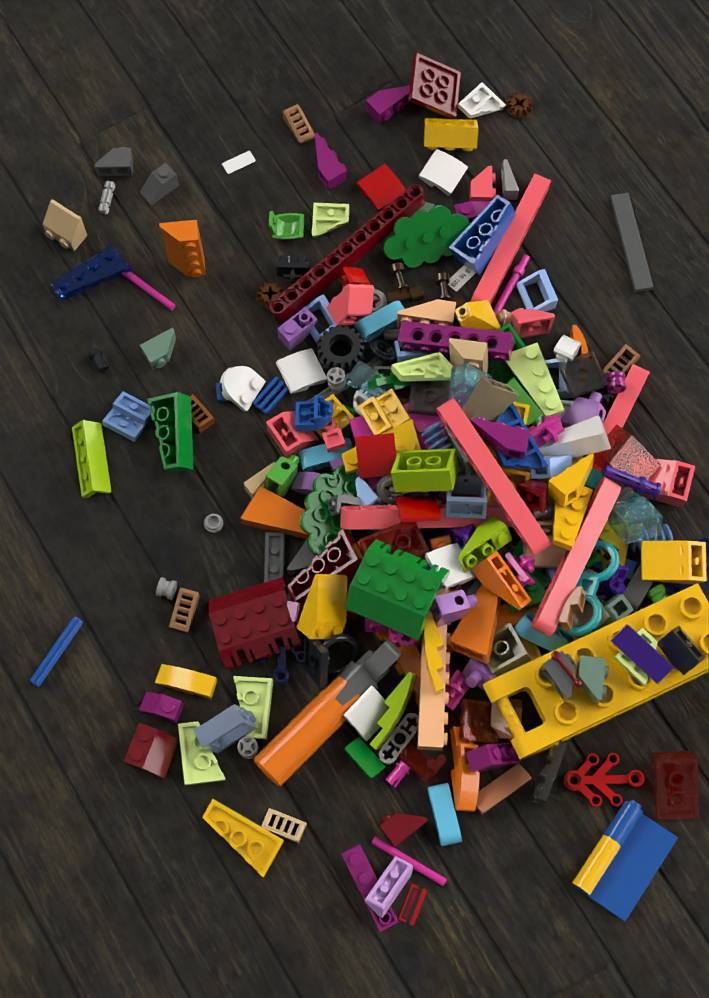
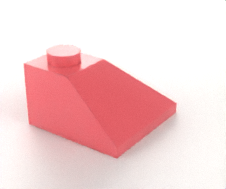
[511,308,555,338]

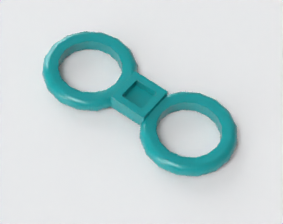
[557,541,619,636]

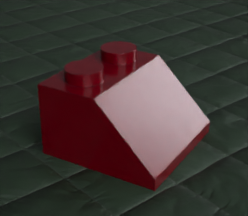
[124,723,180,779]

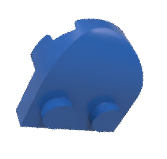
[295,395,333,432]

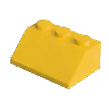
[424,118,478,151]

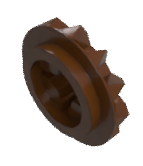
[505,92,533,118]
[256,281,284,309]

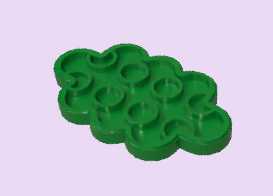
[383,205,470,268]
[299,465,357,556]

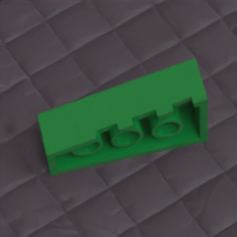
[147,392,194,473]

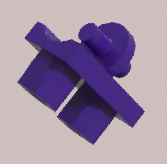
[598,561,630,596]

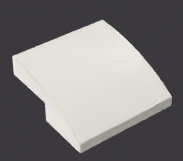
[418,149,468,196]
[276,348,327,394]
[425,543,476,590]
[344,686,390,742]

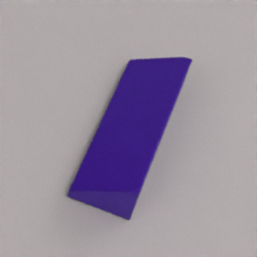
[611,624,674,684]

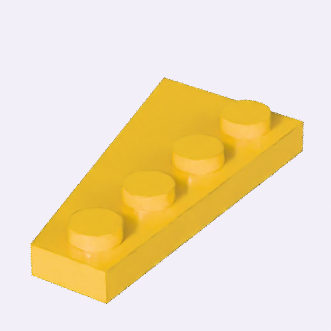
[342,419,421,474]
[552,486,593,551]
[202,799,284,878]

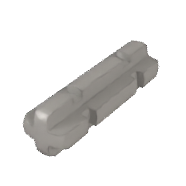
[98,181,115,215]

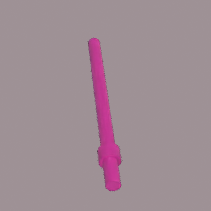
[493,255,530,318]

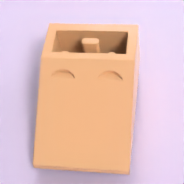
[396,299,456,329]

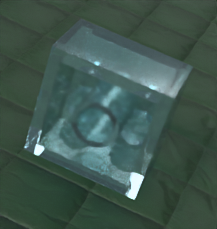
[608,496,662,544]

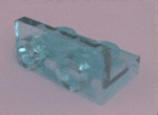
[345,360,386,398]

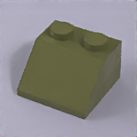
[488,623,532,675]

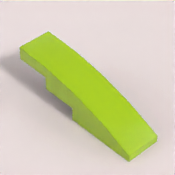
[370,671,417,749]

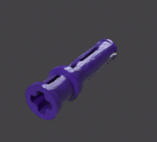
[602,465,661,499]

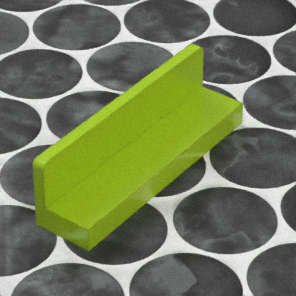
[72,420,111,498]

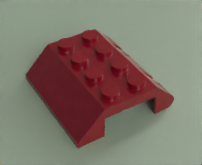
[209,577,303,670]

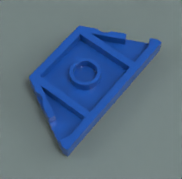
[492,403,548,470]

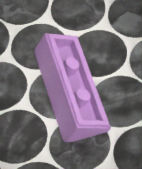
[365,856,413,918]

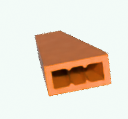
[241,486,309,539]
[449,584,502,665]

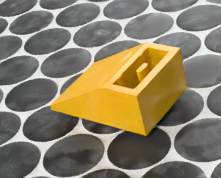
[641,541,706,584]

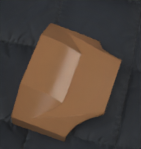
[490,699,522,740]

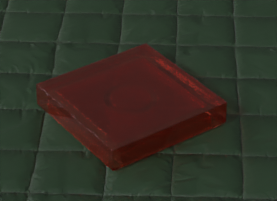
[459,698,498,744]

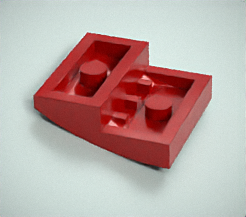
[356,164,406,211]
[355,433,397,479]
[396,496,441,522]

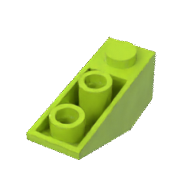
[457,516,512,573]

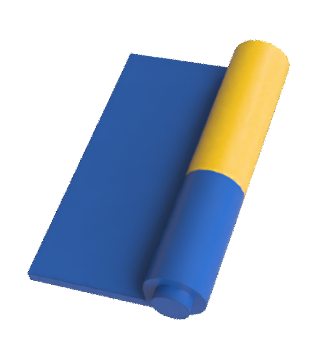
[572,800,678,922]

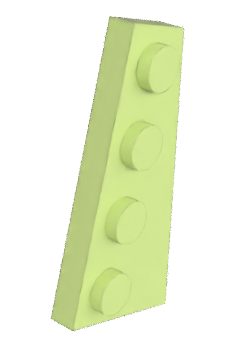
[504,343,564,417]

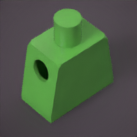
[265,454,300,498]

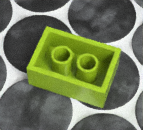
[391,448,459,493]

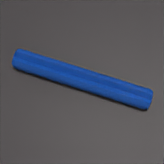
[30,616,83,687]

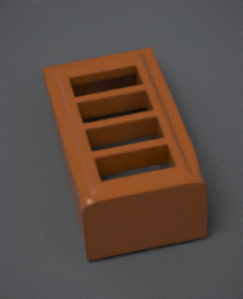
[191,394,215,433]

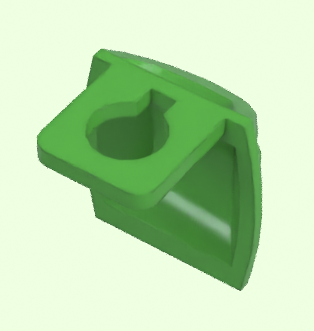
[269,211,304,239]

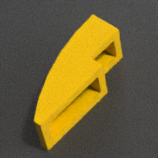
[155,664,217,699]

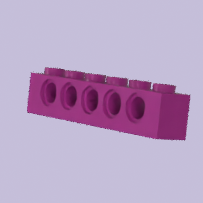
[398,321,514,362]

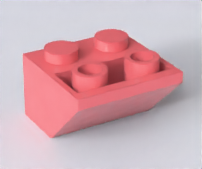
[326,284,374,325]
[266,411,319,459]

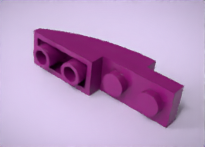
[341,844,399,932]

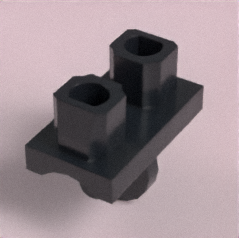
[276,255,310,284]

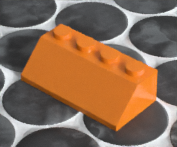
[159,220,206,278]

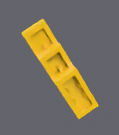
[423,610,444,695]

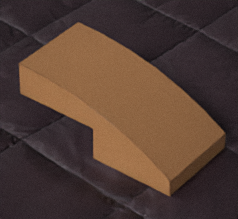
[559,586,586,631]

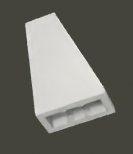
[539,415,611,458]

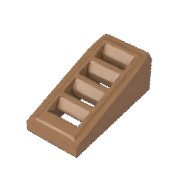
[283,104,315,145]
[602,344,640,375]
[169,588,200,633]

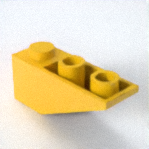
[548,453,594,507]

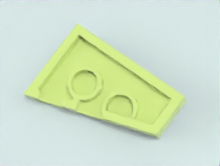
[233,676,274,740]
[178,721,226,786]

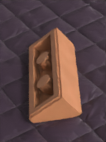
[476,763,532,815]

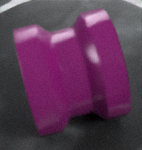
[606,371,626,393]

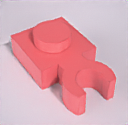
[322,418,346,453]

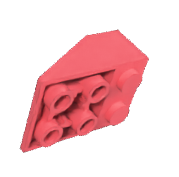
[631,457,695,508]

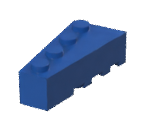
[449,195,516,275]

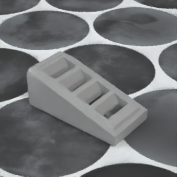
[501,159,519,200]

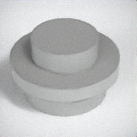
[204,514,223,533]

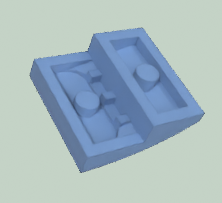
[102,391,152,442]

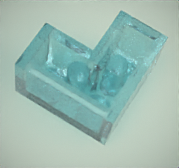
[449,363,492,406]

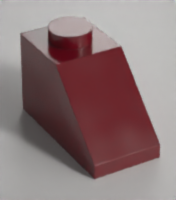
[516,479,548,513]
[380,813,428,848]

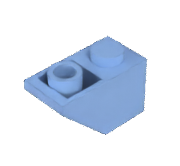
[531,455,572,479]

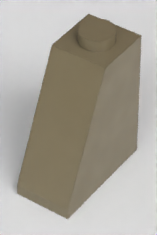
[462,376,519,422]

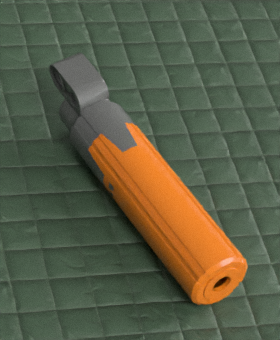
[254,639,402,786]

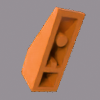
[472,551,532,610]

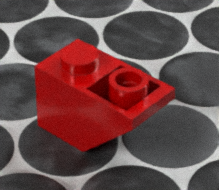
[341,267,370,291]

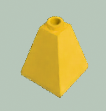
[454,300,501,331]

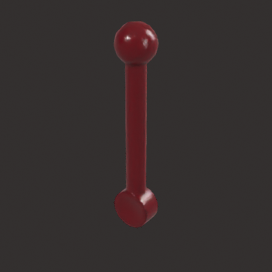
[551,651,582,688]

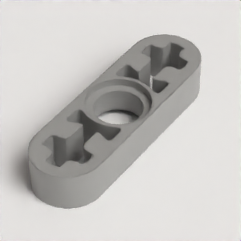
[379,713,419,765]

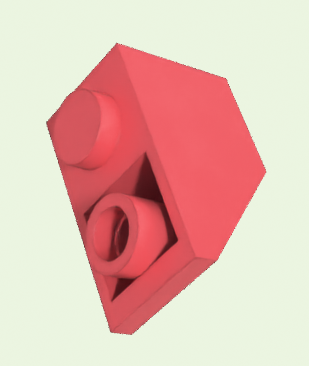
[470,166,496,201]

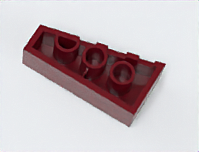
[287,529,363,605]

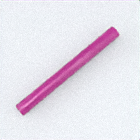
[116,264,176,311]
[371,836,447,886]

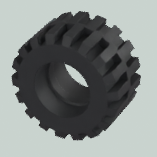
[318,325,364,376]

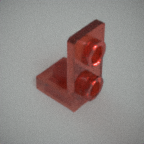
[398,743,447,783]

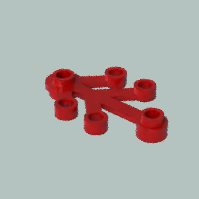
[564,753,644,808]

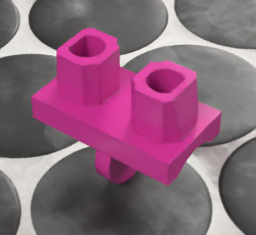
[528,414,564,448]
[504,552,536,587]
[445,669,469,711]

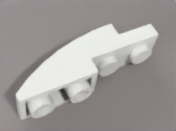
[553,335,581,363]

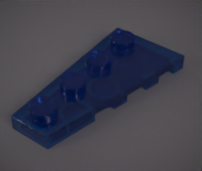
[51,245,132,300]

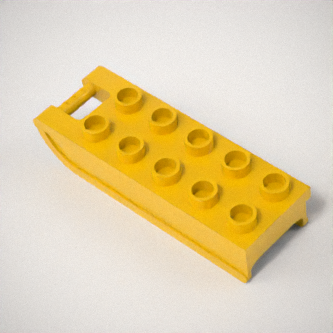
[483,583,709,760]

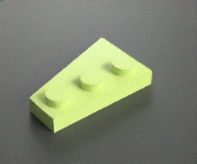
[391,352,460,381]

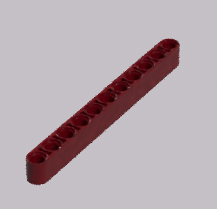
[270,184,426,323]

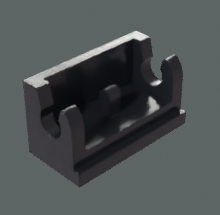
[657,626,706,676]

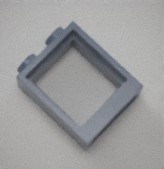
[446,475,487,519]
[193,704,257,754]

